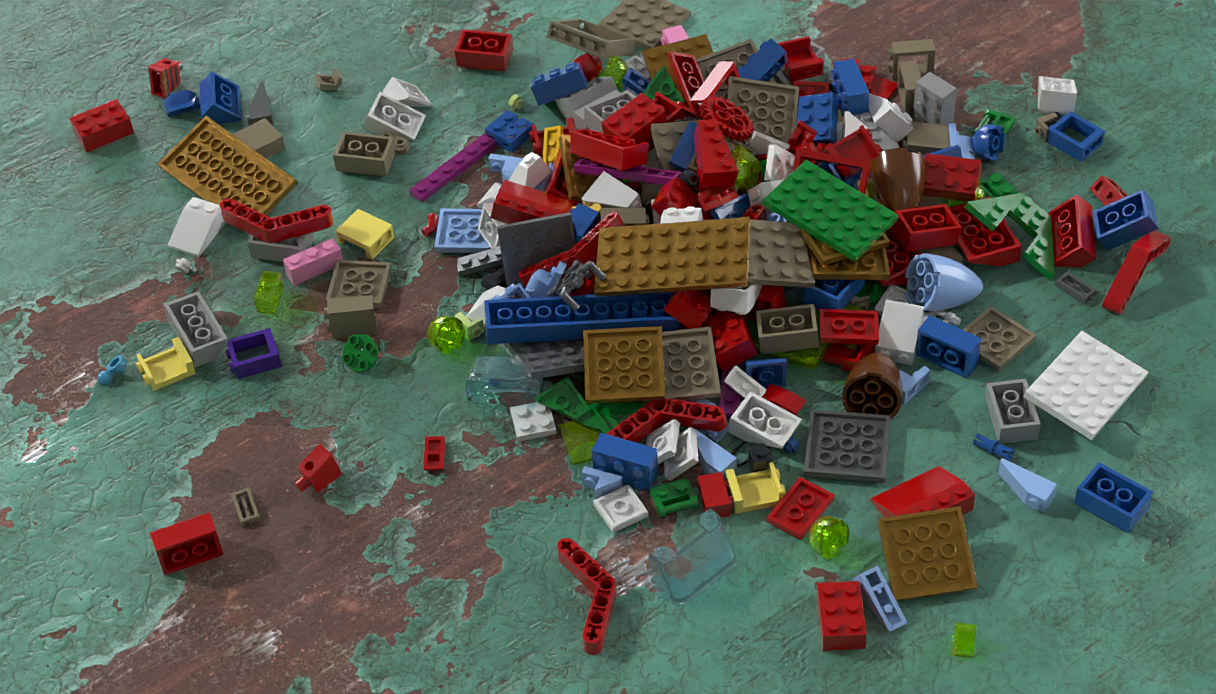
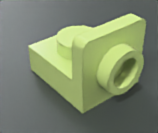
[455,312,484,341]

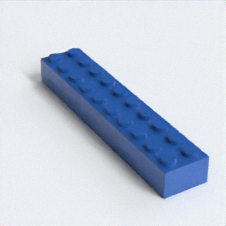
[484,292,680,344]

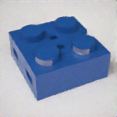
[485,110,534,153]

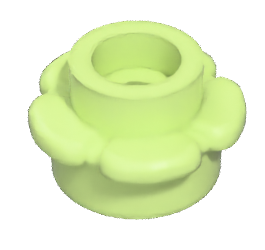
[508,94,524,110]

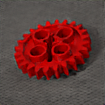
[699,96,755,142]

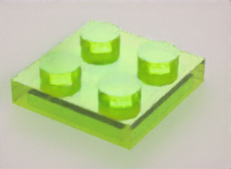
[733,145,761,193]

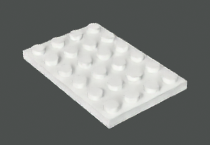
[1023,331,1149,440]

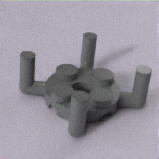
[547,260,606,311]

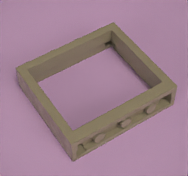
[546,18,636,59]

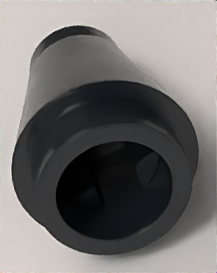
[679,170,699,188]

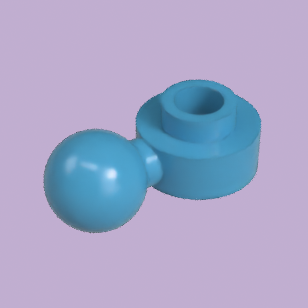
[97,355,127,386]

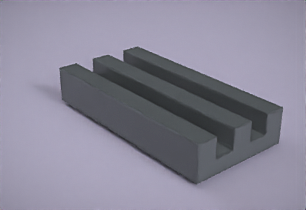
[1055,271,1097,305]

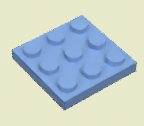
[434,208,490,253]

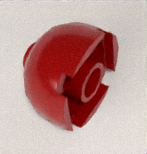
[574,53,603,83]

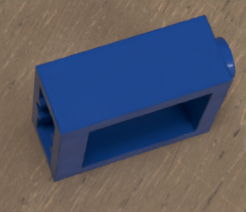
[1047,111,1105,162]

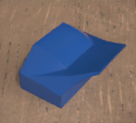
[622,67,651,96]
[163,90,201,117]

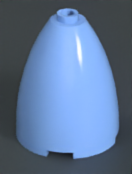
[905,253,983,311]

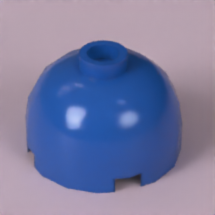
[972,124,1005,161]

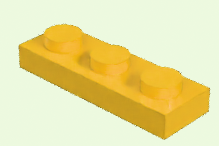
[543,125,563,166]

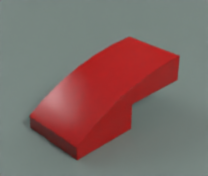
[762,384,806,416]
[423,436,445,471]

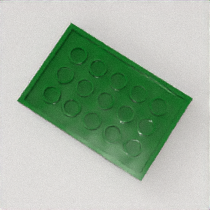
[762,160,899,262]

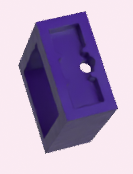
[225,328,282,379]

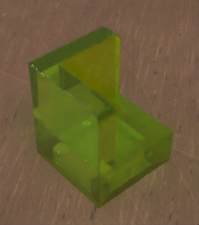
[952,622,977,658]

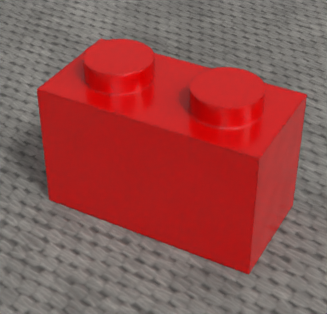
[698,472,734,520]

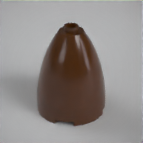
[870,148,926,213]
[842,352,903,420]

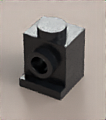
[747,443,772,473]

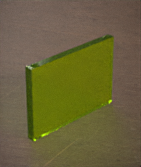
[559,421,599,465]

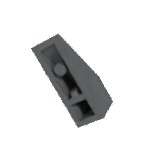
[247,82,274,127]

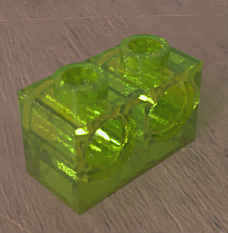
[254,271,284,314]

